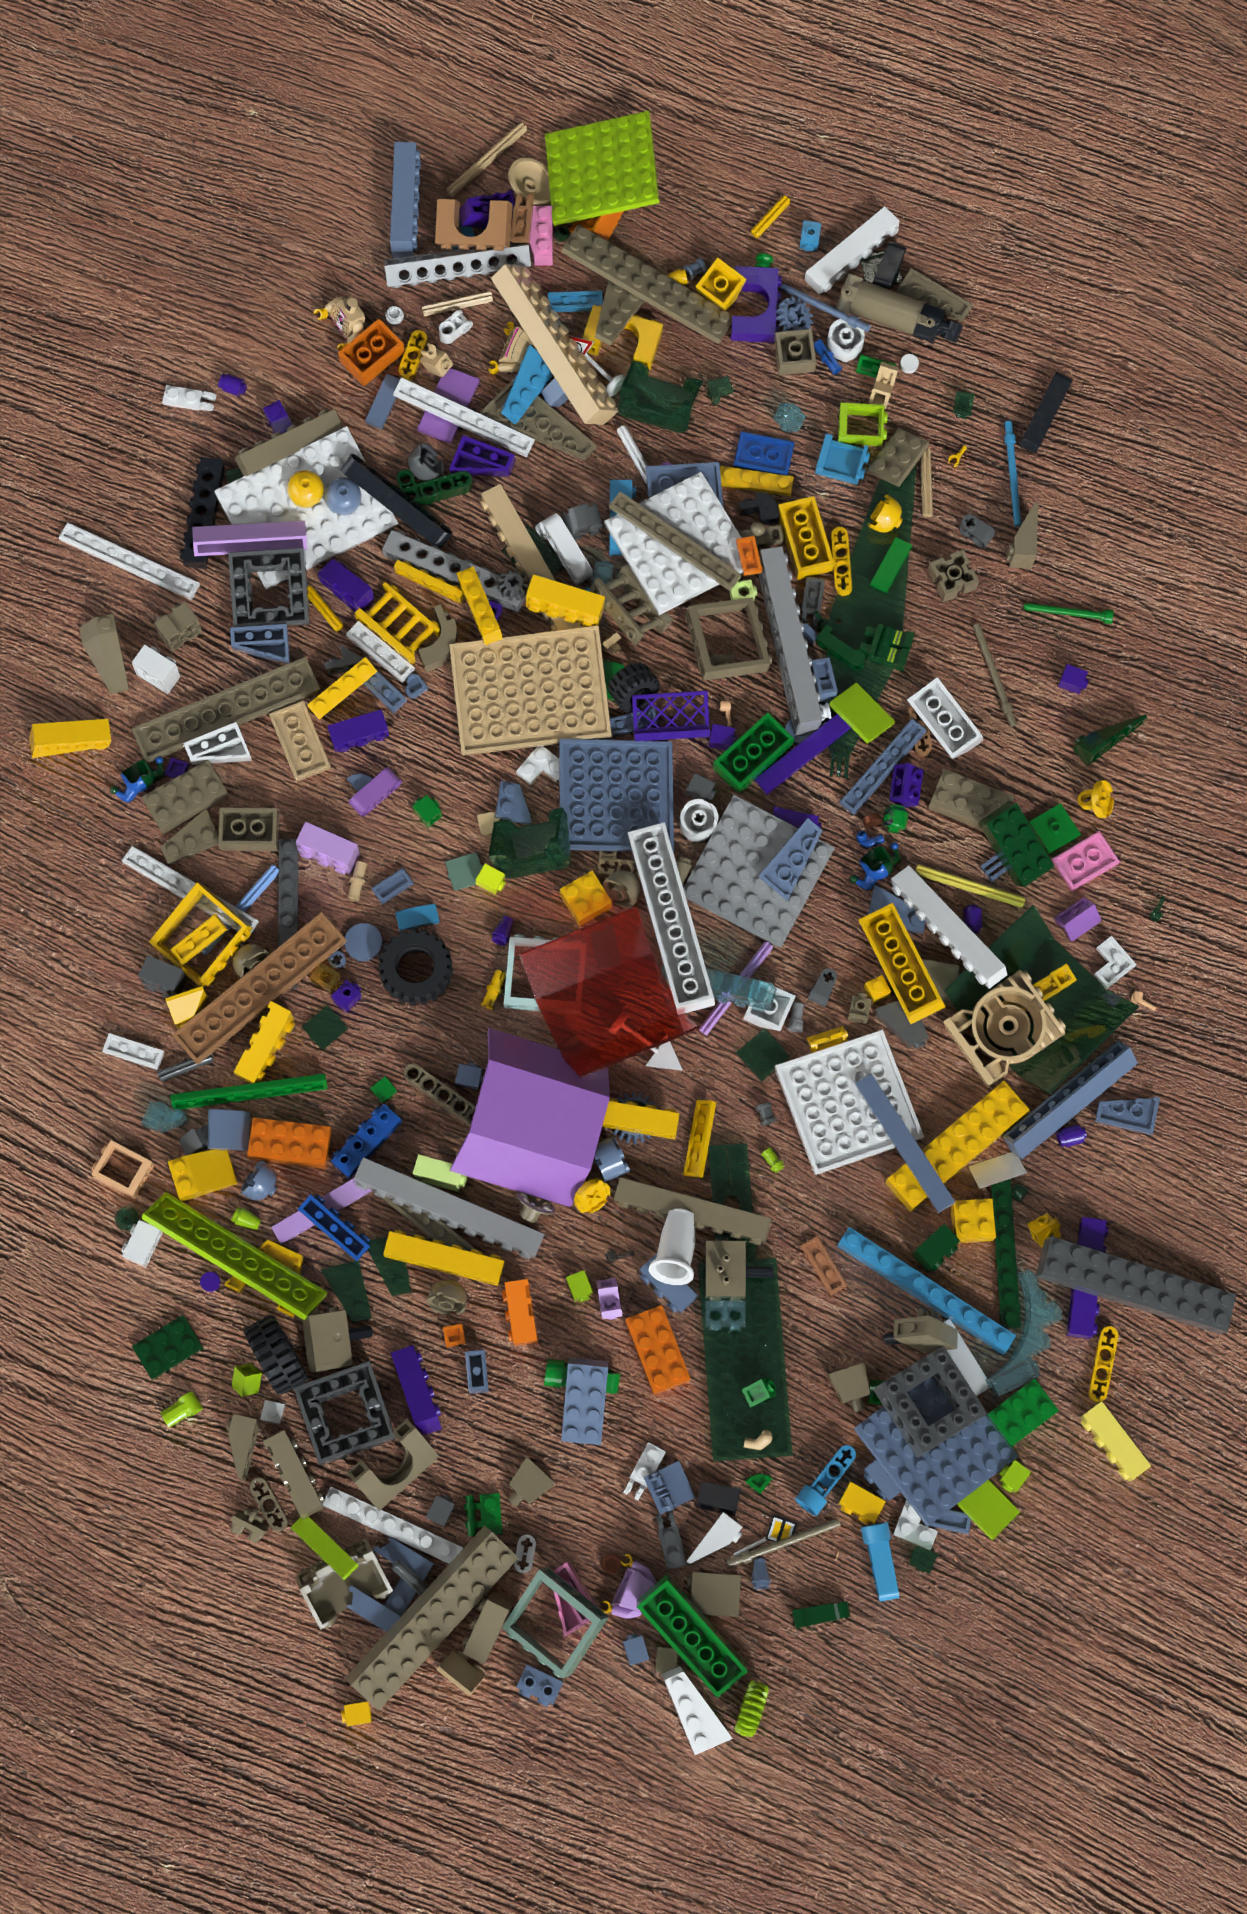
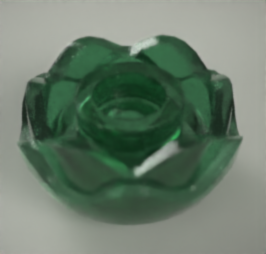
[115,1206,140,1231]

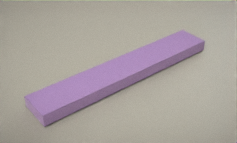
[271,1178,372,1245]

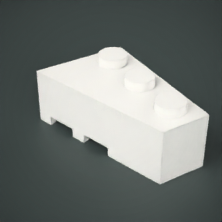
[183,722,252,765]

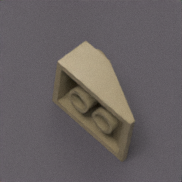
[1006,503,1038,569]
[226,1414,260,1482]

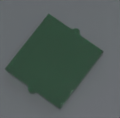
[302,1005,348,1051]

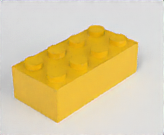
[778,496,834,580]
[526,574,605,627]

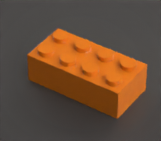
[247,1118,332,1169]
[625,1305,691,1396]

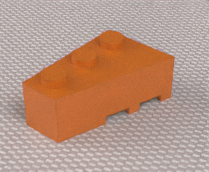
[502,1279,538,1346]

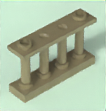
[589,564,673,646]

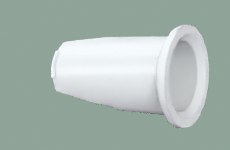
[649,1209,696,1285]

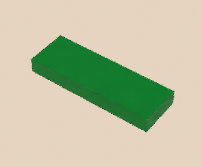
[870,537,912,593]

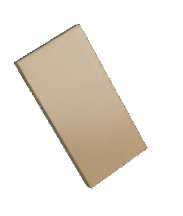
[269,700,331,782]

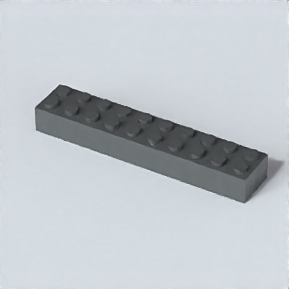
[1035,1236,1236,1335]

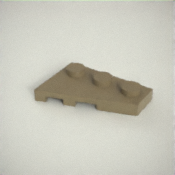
[161,809,219,866]

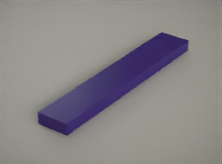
[755,714,851,795]

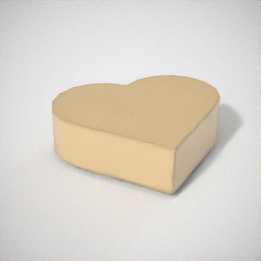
[477,812,500,836]

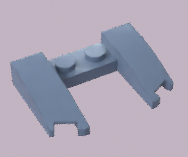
[347,1537,433,1632]

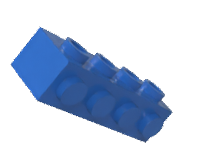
[331,1104,402,1180]
[298,1194,371,1261]

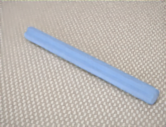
[200,865,279,955]

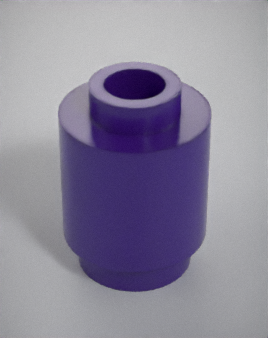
[218,373,247,397]
[963,905,982,934]
[1056,1124,1087,1148]

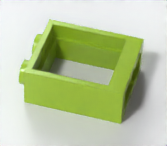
[838,402,888,446]

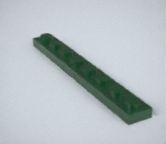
[990,1179,1021,1329]

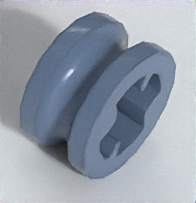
[328,951,346,969]

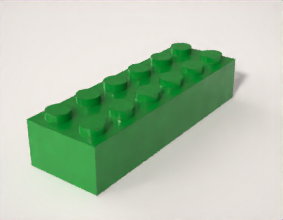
[636,1574,748,1698]

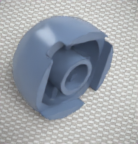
[324,477,362,516]
[240,1160,277,1201]

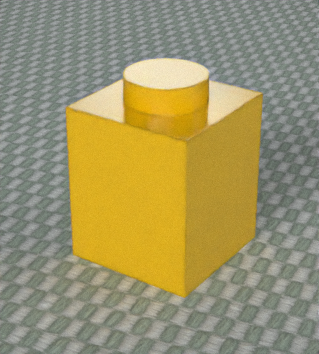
[863,975,891,1005]
[341,1701,372,1726]

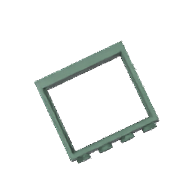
[502,1566,609,1679]

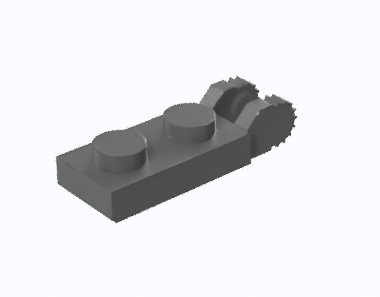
[801,576,825,629]
[656,1510,687,1570]

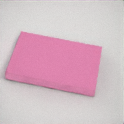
[1051,831,1120,892]

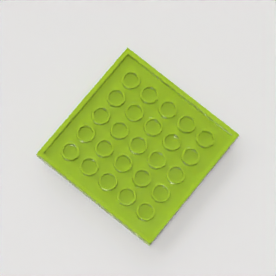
[545,111,660,226]

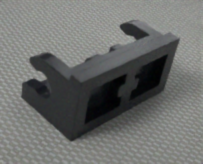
[696,1481,741,1516]

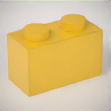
[838,1482,886,1525]

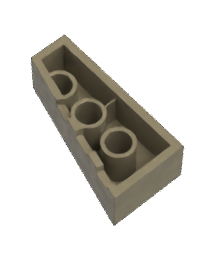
[263,1430,325,1519]

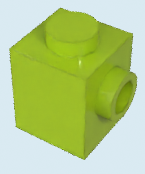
[999,1460,1031,1493]

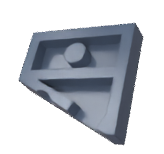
[495,780,532,825]

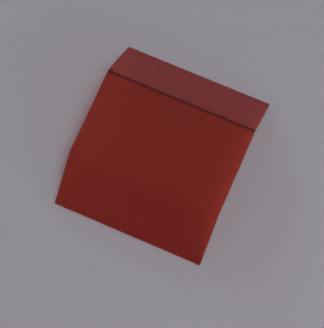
[519,907,699,1078]

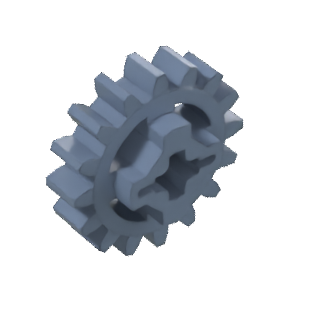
[776,297,813,332]

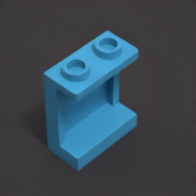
[815,434,870,485]

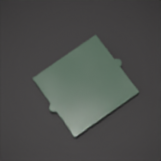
[445,852,483,891]

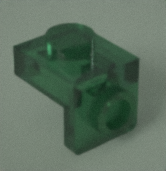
[952,391,975,419]

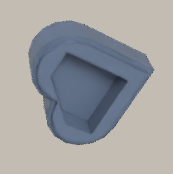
[405,673,428,699]

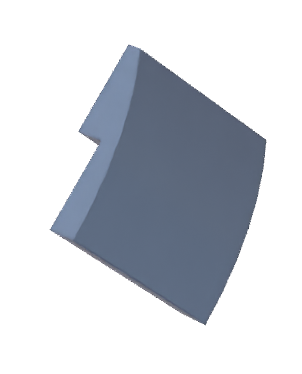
[207,1109,250,1151]

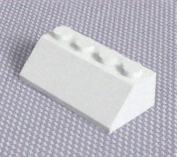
[907,677,983,759]

